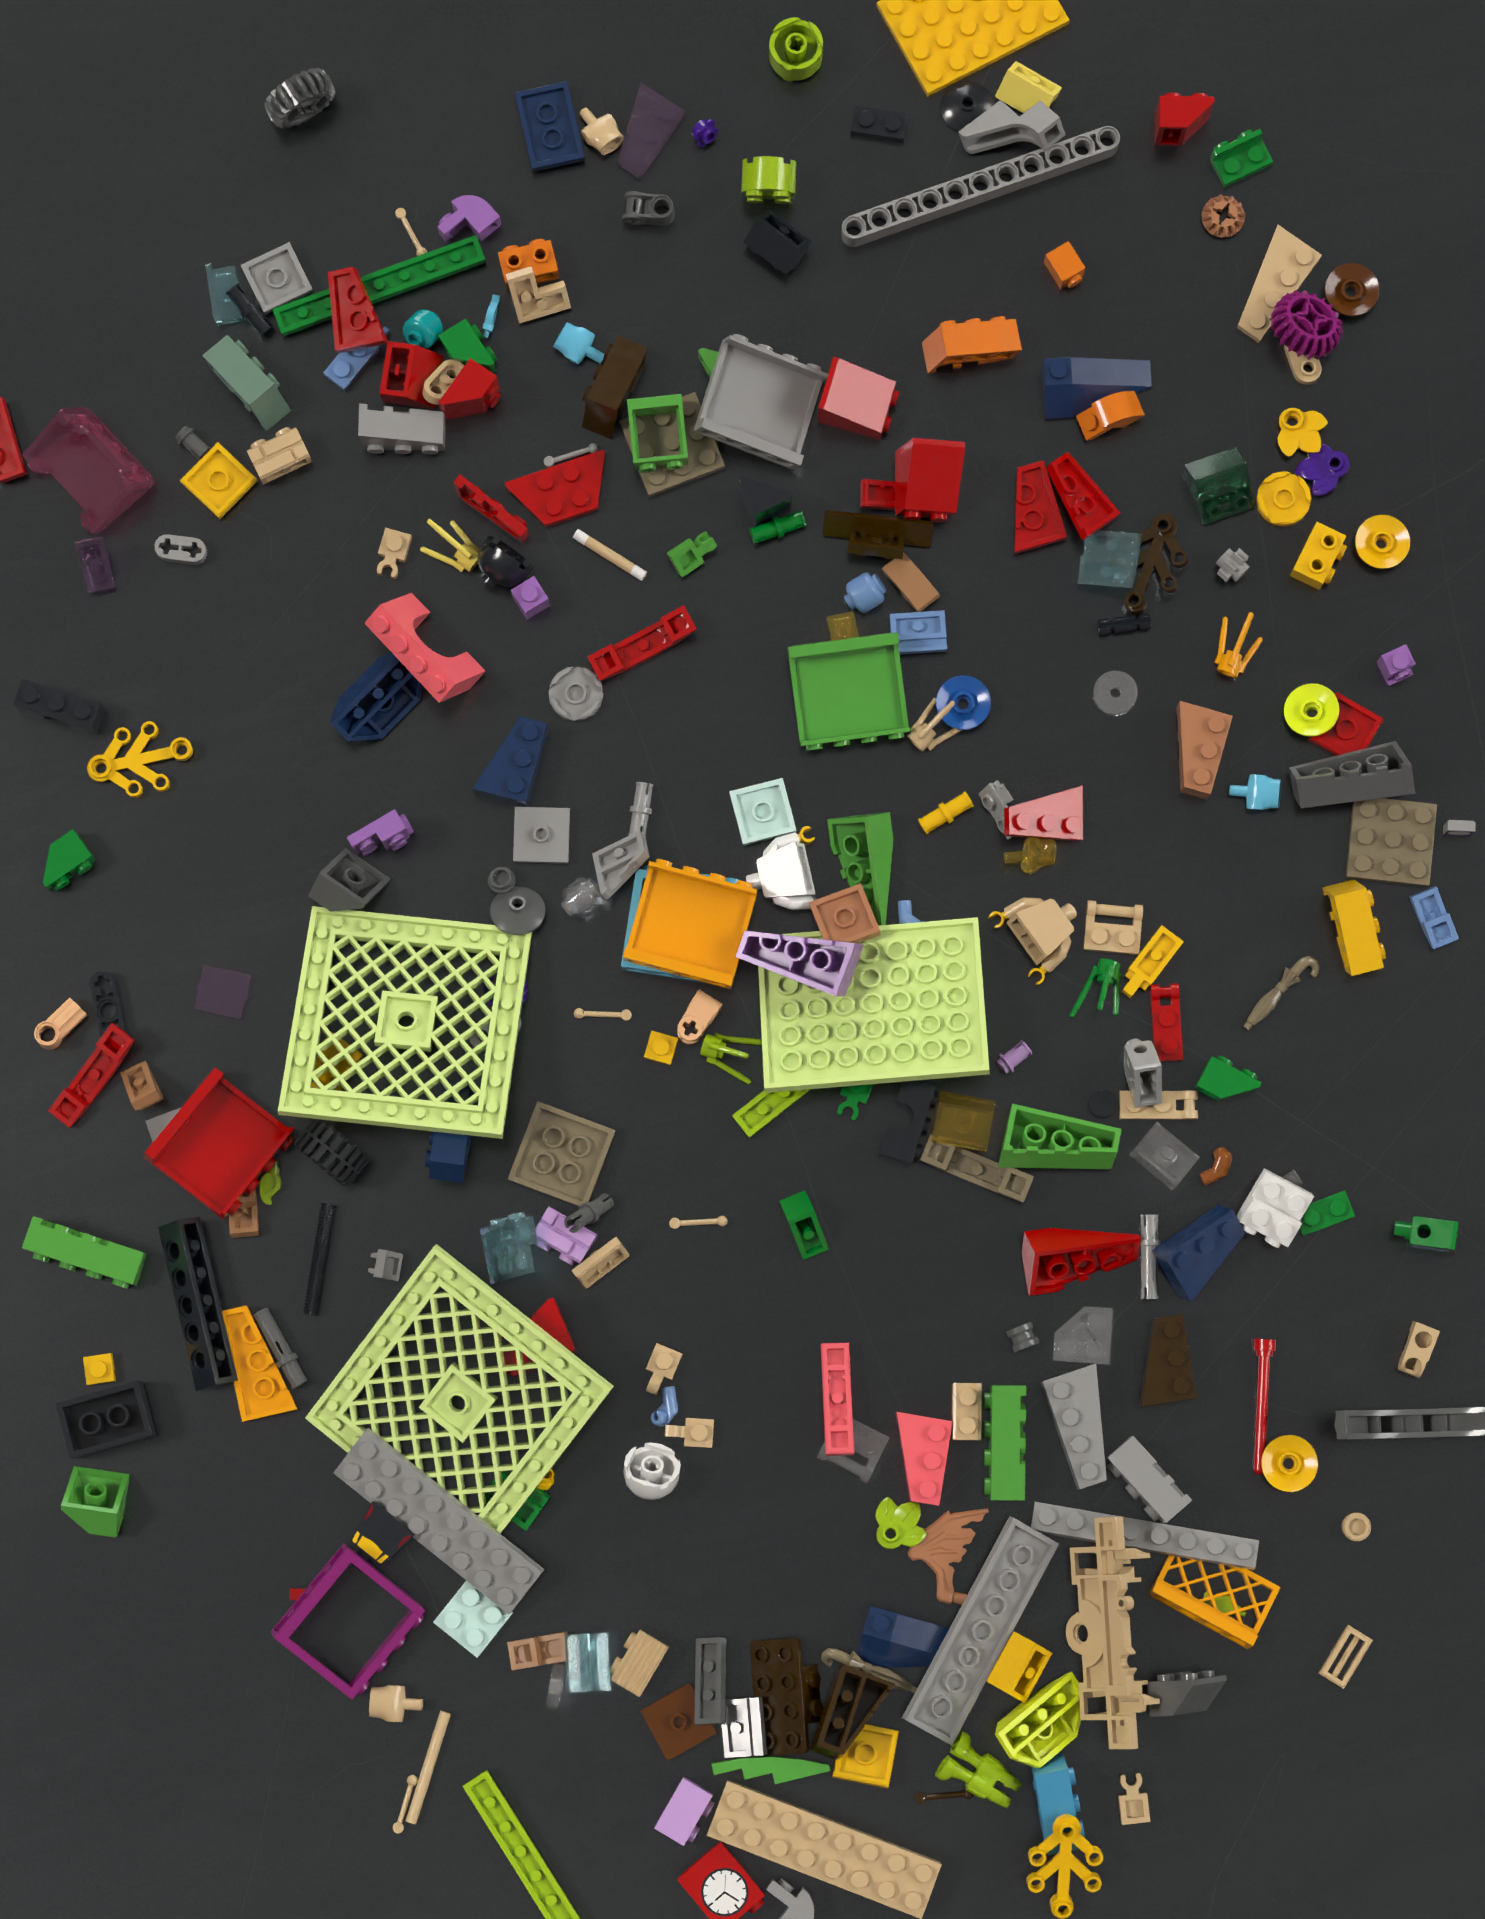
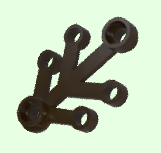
[1110,514,1188,615]

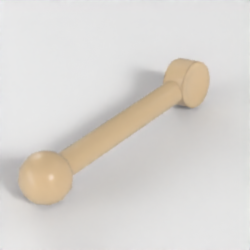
[395,208,427,256]
[574,1008,632,1021]
[669,1216,728,1229]
[392,1775,418,1834]

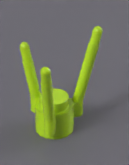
[700,1033,762,1084]

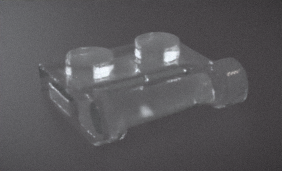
[817,1419,890,1483]

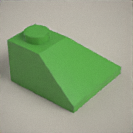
[61,1466,130,1538]

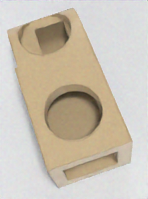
[1398,1321,1440,1378]

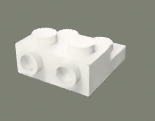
[1236,1168,1314,1248]

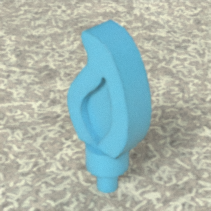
[482,294,500,338]

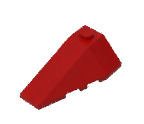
[1022,1228,1141,1296]

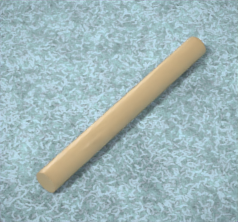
[406,1711,451,1824]

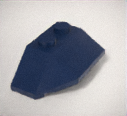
[329,652,423,742]

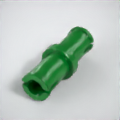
[749,510,806,545]

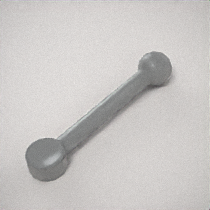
[544,443,599,468]

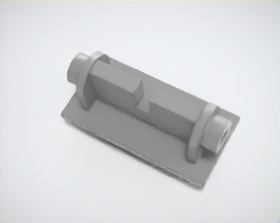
[978,780,1017,840]

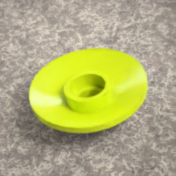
[1284,684,1339,737]

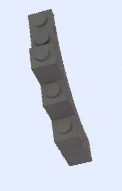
[1334,1407,1485,1440]

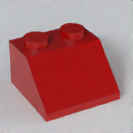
[439,358,501,419]

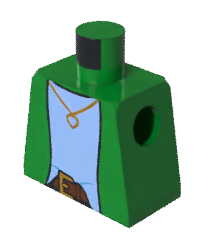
[1393,1216,1459,1255]

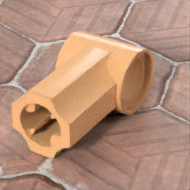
[34,998,87,1050]

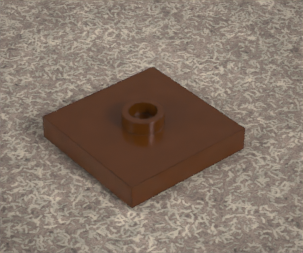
[640,1682,717,1761]

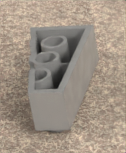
[1040,1364,1107,1490]

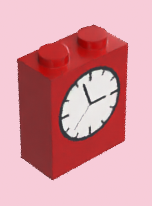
[677,1841,765,1919]

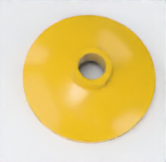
[1355,515,1410,569]
[1261,1435,1318,1492]

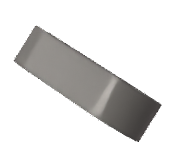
[154,534,208,565]

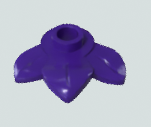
[1295,443,1350,496]

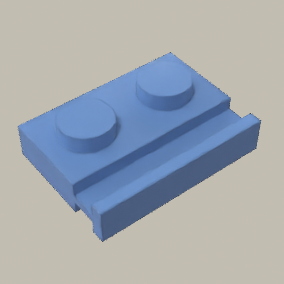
[889,610,947,655]

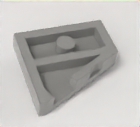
[592,831,650,899]

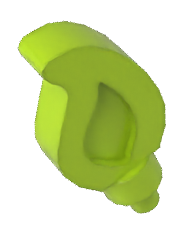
[260,1161,282,1205]
[1203,1592,1246,1617]

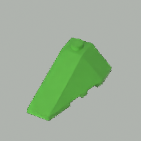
[827,812,893,926]

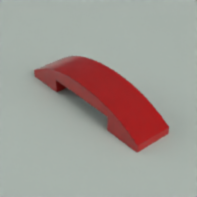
[587,605,697,682]
[48,1023,135,1128]

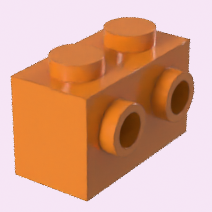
[498,239,559,291]

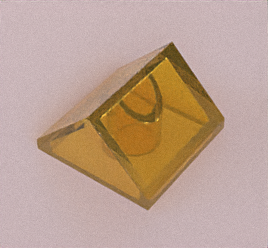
[931,1091,995,1152]

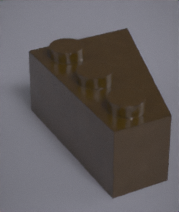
[582,336,648,440]
[1138,1314,1197,1408]

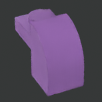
[437,195,501,243]

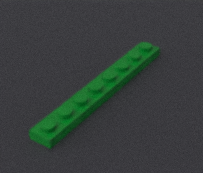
[272,235,486,337]

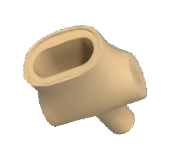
[579,108,624,155]
[369,1685,423,1722]

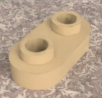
[1284,345,1322,385]
[422,360,464,405]

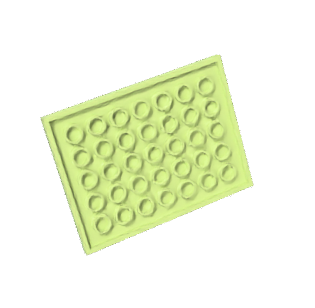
[758,917,990,1093]

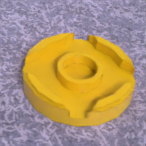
[1256,471,1312,527]

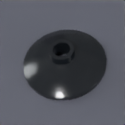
[940,81,994,132]

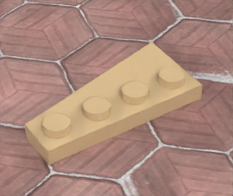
[1237,225,1322,343]

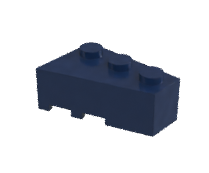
[1152,1204,1245,1302]

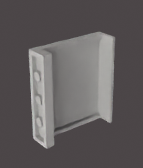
[694,334,828,470]

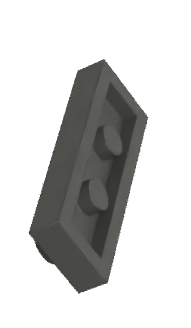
[694,1637,726,1726]

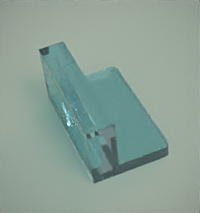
[205,263,244,325]
[565,1633,611,1692]

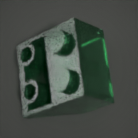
[1185,447,1255,525]

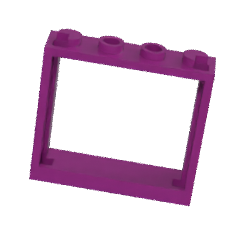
[271,1543,425,1700]

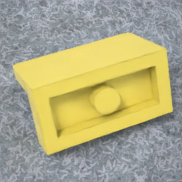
[995,61,1062,113]

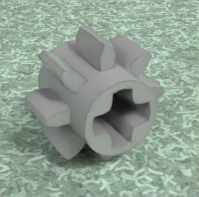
[1216,548,1250,582]

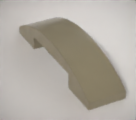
[920,1134,1034,1203]

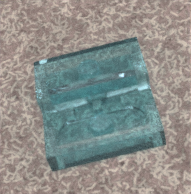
[1078,530,1142,588]

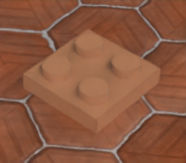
[809,883,881,943]

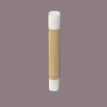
[573,529,647,581]

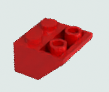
[1155,93,1214,146]
[380,341,444,410]

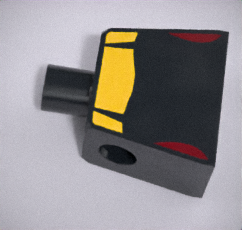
[350,1501,415,1572]

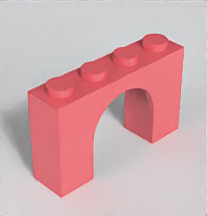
[364,593,485,703]

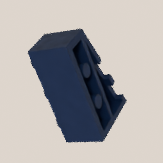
[472,716,549,807]
[425,1079,476,1183]

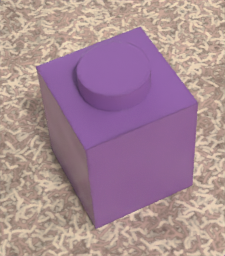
[511,576,550,620]

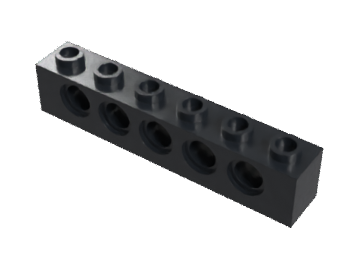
[158,1216,238,1391]

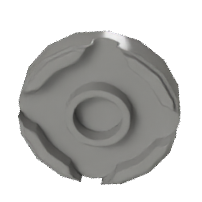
[549,667,603,722]

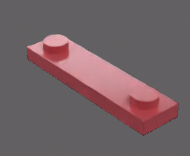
[821,1343,854,1456]

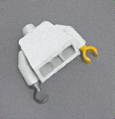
[746,826,828,910]

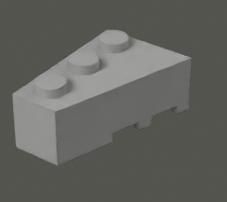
[358,403,446,455]

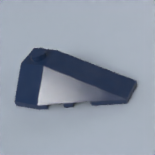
[1041,357,1152,420]
[856,1605,949,1668]

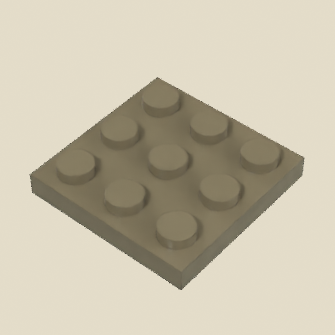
[619,392,725,498]
[1346,798,1437,887]
[508,1101,616,1207]

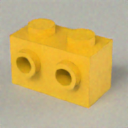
[1290,522,1347,590]
[987,1631,1052,1703]

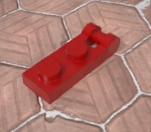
[1150,983,1183,1062]

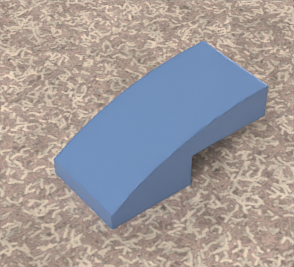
[1409,886,1459,949]

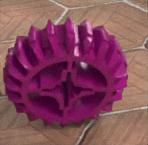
[1270,290,1343,360]

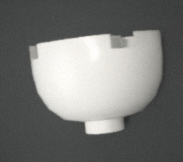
[623,1442,681,1500]

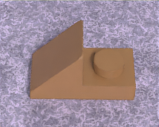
[121,1061,163,1111]

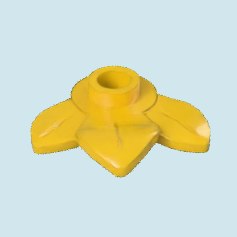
[1278,408,1328,457]

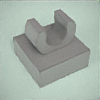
[368,1249,403,1282]

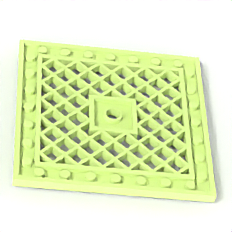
[278,906,532,1139]
[305,1244,614,1534]

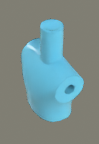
[553,322,604,365]
[1229,774,1282,810]

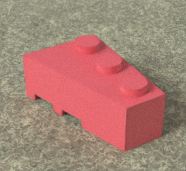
[896,1412,953,1506]

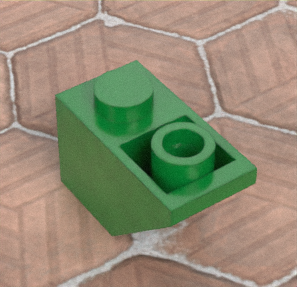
[438,319,497,373]
[43,829,96,892]
[1194,1055,1262,1101]

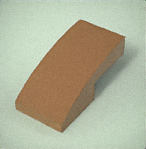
[882,552,940,612]
[229,1189,259,1238]
[507,1632,572,1670]

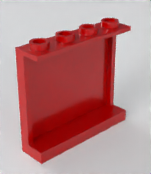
[144,1067,295,1220]

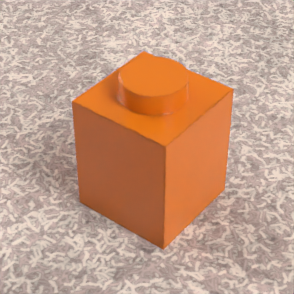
[1044,241,1086,290]

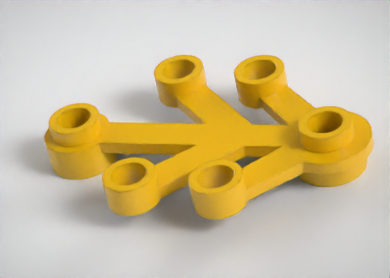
[87,721,193,798]
[1026,1814,1103,1918]

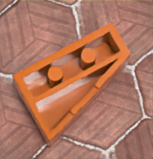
[922,316,1022,373]

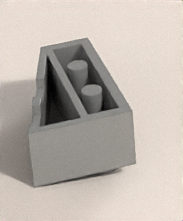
[1105,1436,1192,1523]

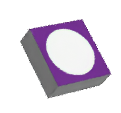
[1443,820,1476,836]

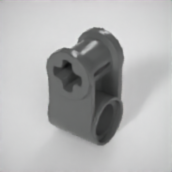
[622,191,675,226]

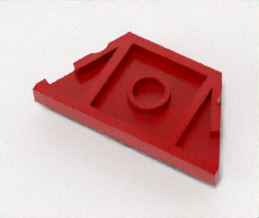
[505,449,605,527]

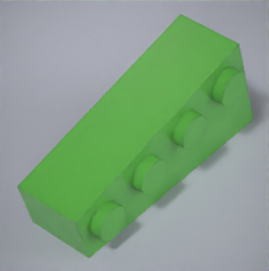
[998,1104,1121,1169]
[22,1216,148,1289]
[984,1385,1026,1501]

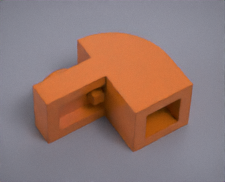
[1076,391,1145,440]

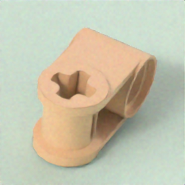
[677,989,723,1045]

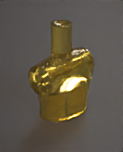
[1004,837,1056,873]

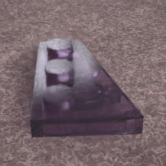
[618,82,685,179]

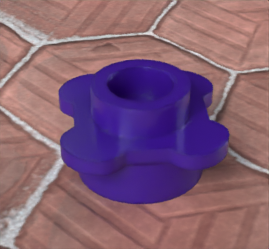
[692,119,718,148]

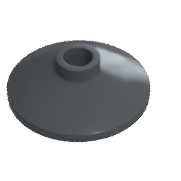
[490,887,546,935]

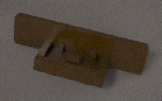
[823,510,934,560]

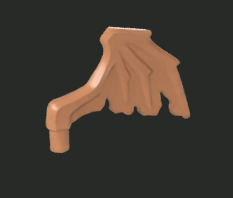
[908,1509,989,1605]

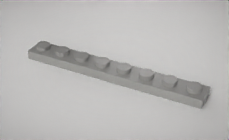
[1031,1502,1259,1570]

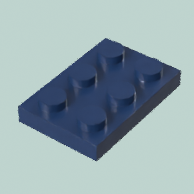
[515,81,585,172]

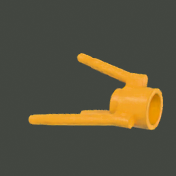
[1214,612,1263,678]

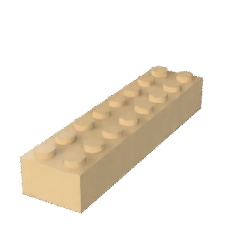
[707,1779,942,1919]

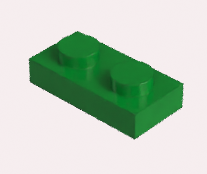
[1299,1191,1355,1237]

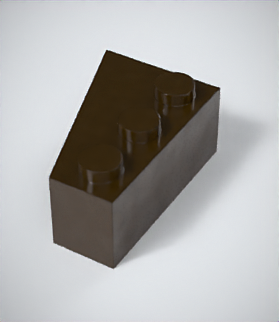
[810,1664,895,1760]

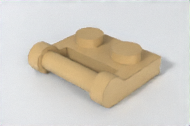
[1083,900,1143,955]

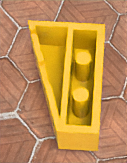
[1322,879,1386,976]

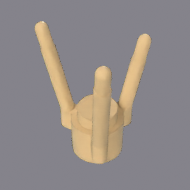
[907,698,962,752]

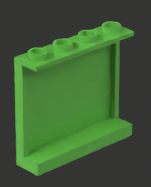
[787,632,910,750]

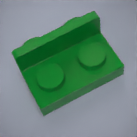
[1210,129,1273,188]

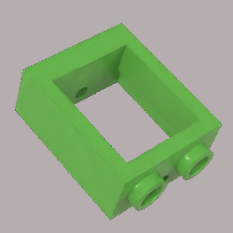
[627,394,689,473]

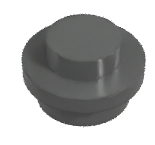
[488,867,516,894]

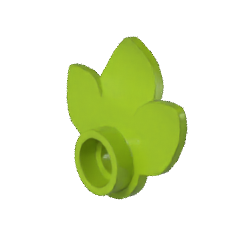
[875,1497,927,1549]

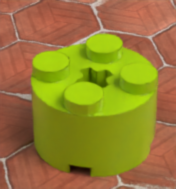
[769,17,823,81]
[741,156,796,204]

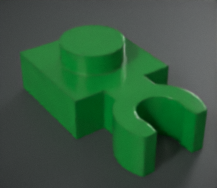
[837,1084,873,1121]

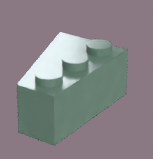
[202,335,291,432]

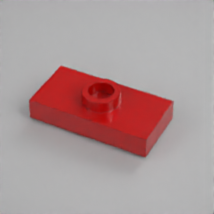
[860,479,895,511]

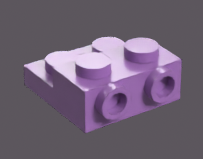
[347,809,414,856]

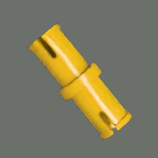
[918,791,974,834]

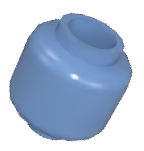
[844,572,886,613]

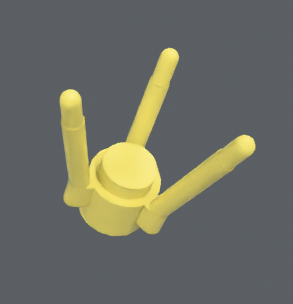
[420,519,480,572]

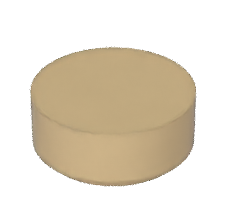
[1342,1513,1371,1541]

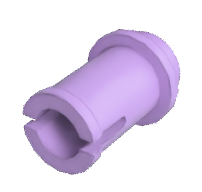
[996,1040,1032,1074]

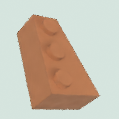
[1176,701,1233,800]

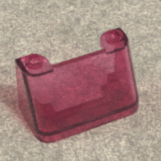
[22,407,155,534]

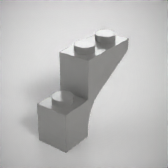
[958,100,1066,154]

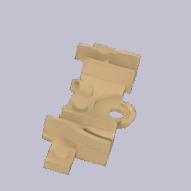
[1066,1516,1160,1749]

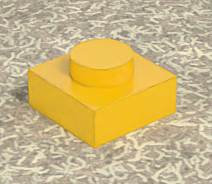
[644,1030,678,1066]
[83,1353,116,1386]

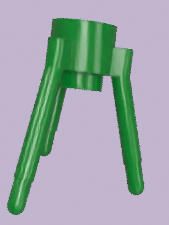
[1070,958,1122,1018]

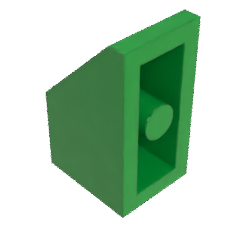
[779,1190,829,1260]

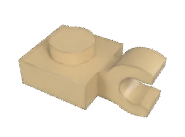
[646,1343,682,1395]
[665,1418,714,1448]

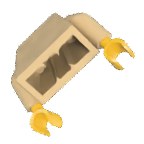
[988,897,1077,985]

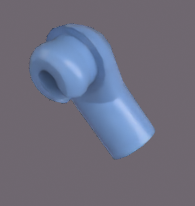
[898,900,924,924]
[651,1386,678,1426]

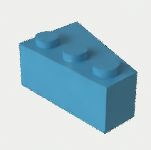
[1031,1750,1085,1855]

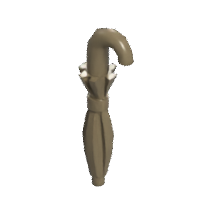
[1243,956,1320,1030]
[821,1648,917,1694]

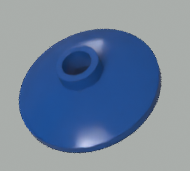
[936,675,991,730]

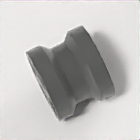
[1006,1322,1040,1353]

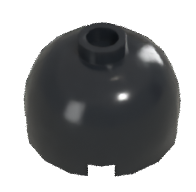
[477,536,533,588]

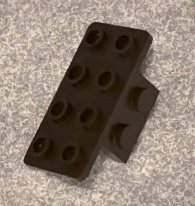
[750,1638,823,1756]

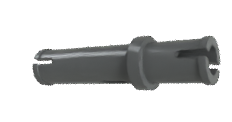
[253,1307,308,1389]

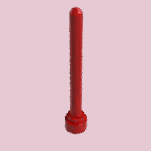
[1253,1339,1276,1475]

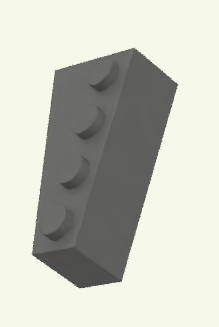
[1289,741,1415,808]

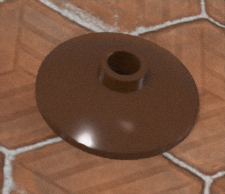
[1325,263,1379,317]

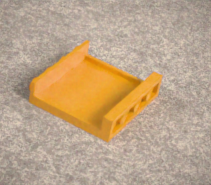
[623,859,757,989]

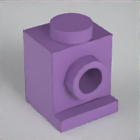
[1377,644,1416,687]

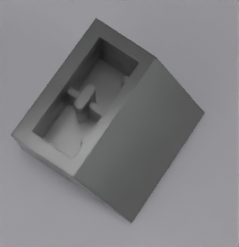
[1147,1670,1227,1717]

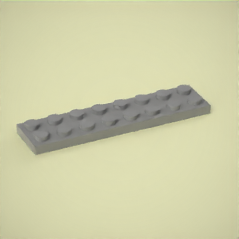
[334,1428,545,1614]
[902,1516,1059,1745]

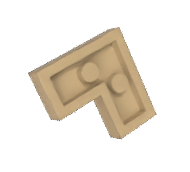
[505,267,571,324]

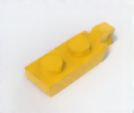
[1121,925,1184,998]

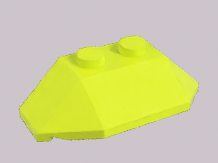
[995,1671,1081,1769]

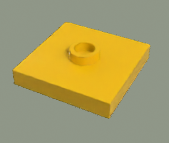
[180,442,258,519]
[832,1724,899,1789]

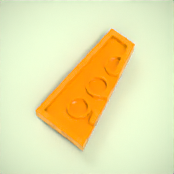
[222,1305,298,1422]

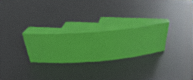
[711,1756,830,1784]

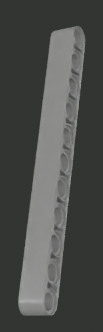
[841,126,1120,247]

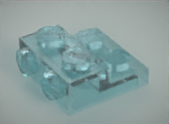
[480,1212,538,1284]

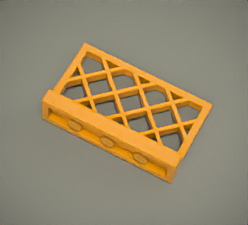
[1148,1555,1281,1649]

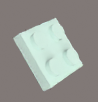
[729,778,797,846]
[433,1580,513,1658]

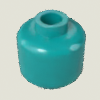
[403,309,443,349]

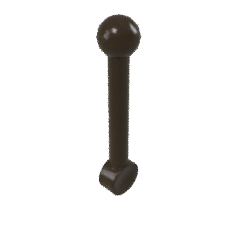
[915,1789,974,1804]

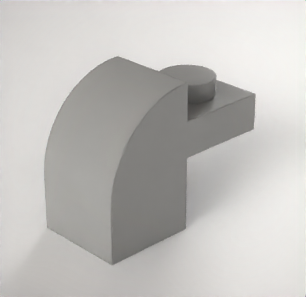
[766,1878,814,1919]

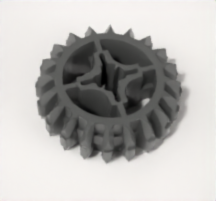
[264,68,336,128]

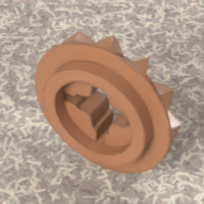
[1202,194,1245,238]

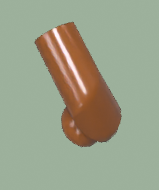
[1199,1147,1232,1186]

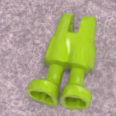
[935,1731,1023,1808]

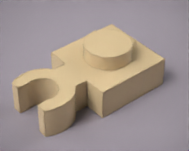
[377,528,412,580]
[1118,1773,1150,1825]

